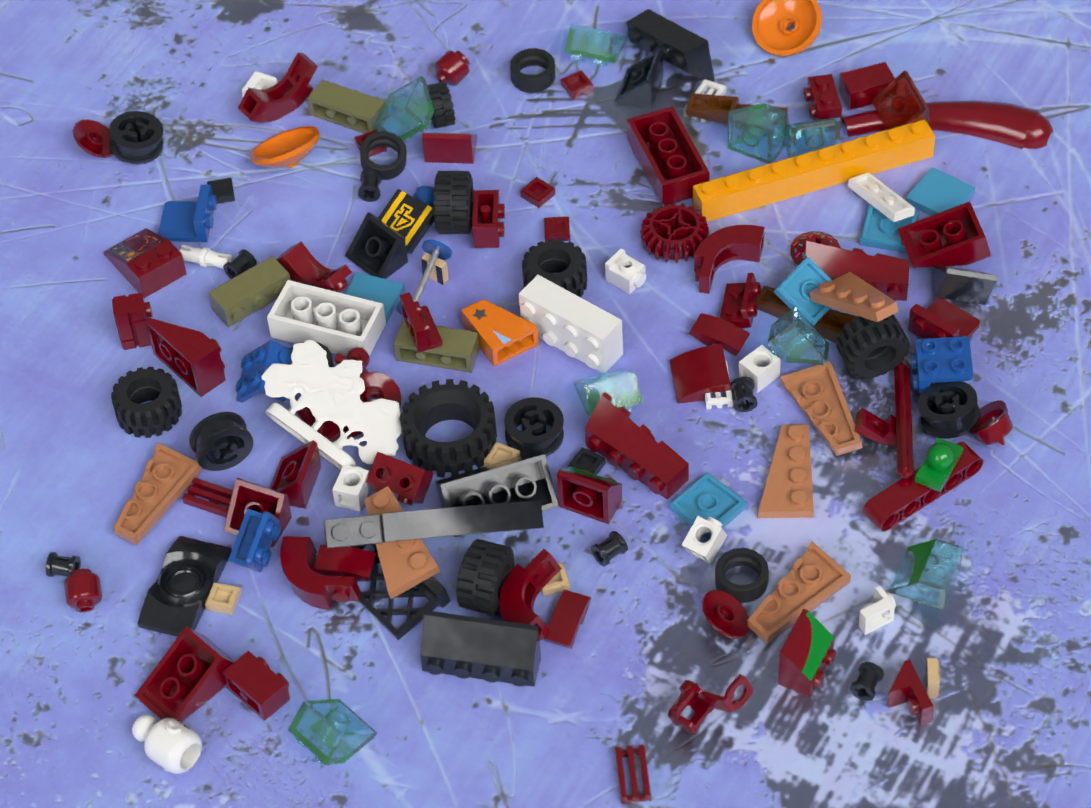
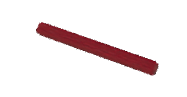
[894,362,914,479]

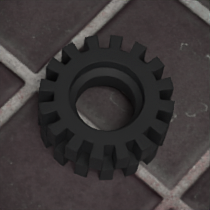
[424,82,455,129]

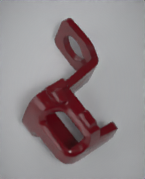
[667,674,754,735]

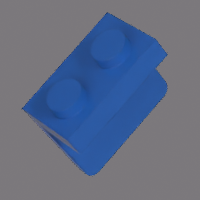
[158,185,217,242]
[911,336,973,396]
[235,340,293,403]
[228,509,281,572]

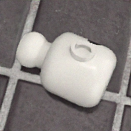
[132,715,202,774]

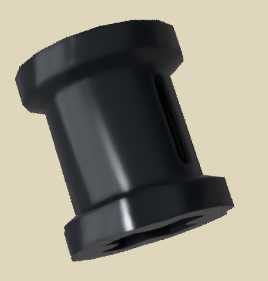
[358,169,382,202]
[223,249,257,279]
[730,377,758,412]
[591,531,628,567]
[46,552,81,577]
[850,662,884,701]

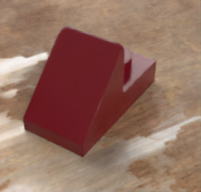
[887,659,933,725]

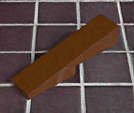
[686,93,789,139]
[756,286,856,343]

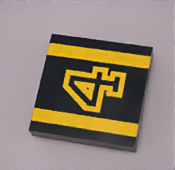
[378,189,434,254]

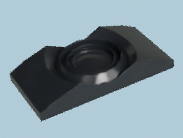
[137,536,232,637]

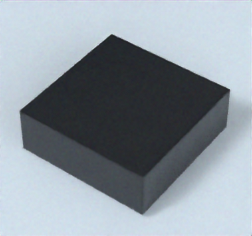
[207,177,235,204]
[568,447,606,475]

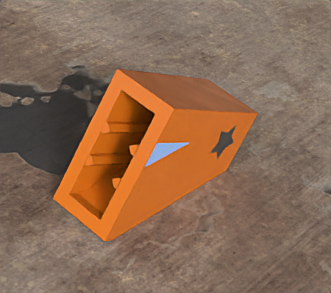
[461,299,539,366]

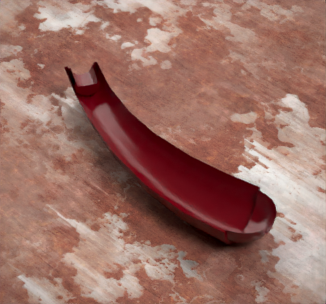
[842,100,1053,149]

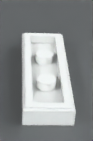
[848,172,915,222]

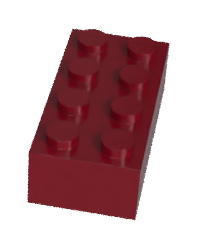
[627,106,709,205]

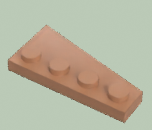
[810,272,898,322]
[780,361,863,456]
[758,424,814,518]
[114,443,202,545]
[364,486,440,599]
[748,541,851,644]

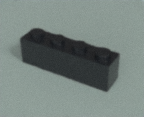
[626,9,715,82]

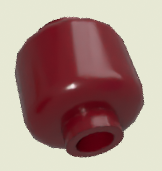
[434,50,470,86]
[64,569,102,612]

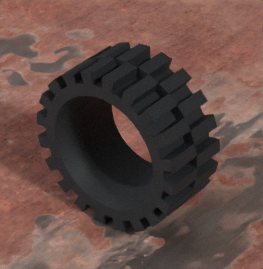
[400,379,497,478]

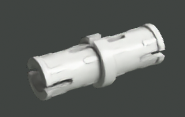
[180,245,232,269]

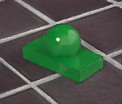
[915,438,963,492]

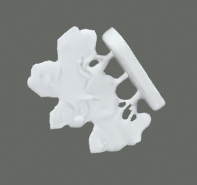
[261,340,402,470]

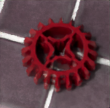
[640,202,709,263]

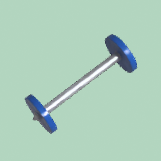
[396,239,452,315]

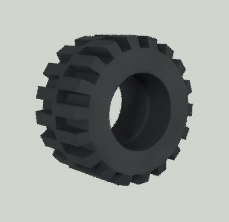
[433,171,474,234]
[522,239,587,297]
[836,314,910,379]
[111,367,182,438]
[456,539,514,616]

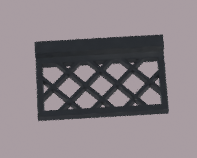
[341,544,451,640]

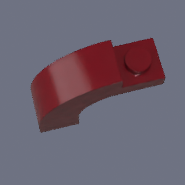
[238,52,318,123]
[694,225,765,294]
[276,241,352,293]
[280,536,361,610]
[499,549,562,640]

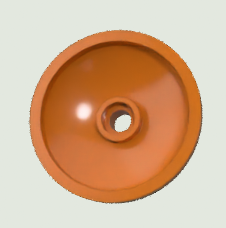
[752,0,822,57]
[250,126,320,168]

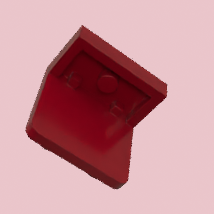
[908,298,980,339]

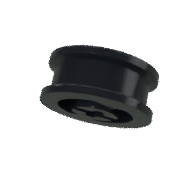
[109,111,164,164]
[918,381,981,439]
[504,397,564,456]
[189,412,254,471]

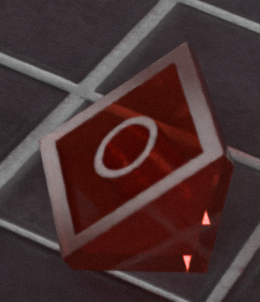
[872,70,929,130]

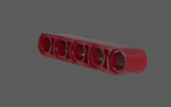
[862,442,984,532]

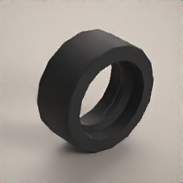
[510,48,556,93]
[360,131,407,180]
[715,548,769,603]

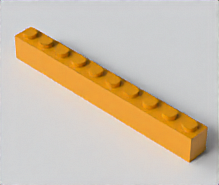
[693,119,935,222]

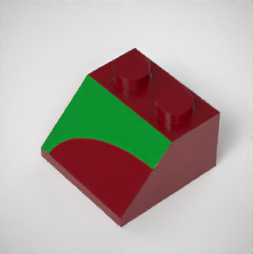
[557,466,622,524]
[778,609,837,697]

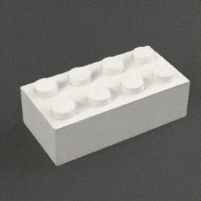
[519,275,623,374]
[267,280,386,357]

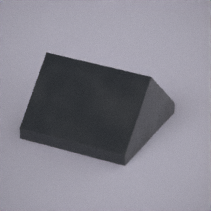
[615,49,663,110]
[345,212,408,279]
[933,265,998,305]

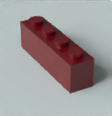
[805,237,910,301]
[585,391,689,500]

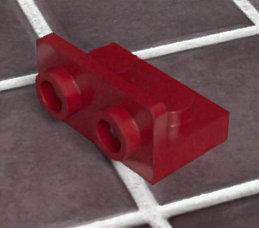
[720,273,761,328]
[400,292,443,353]

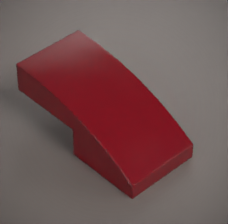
[688,313,750,356]
[855,408,896,447]
[313,545,376,582]
[543,590,591,649]

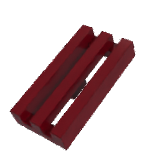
[182,478,233,518]
[615,744,651,804]

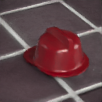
[970,400,1013,446]

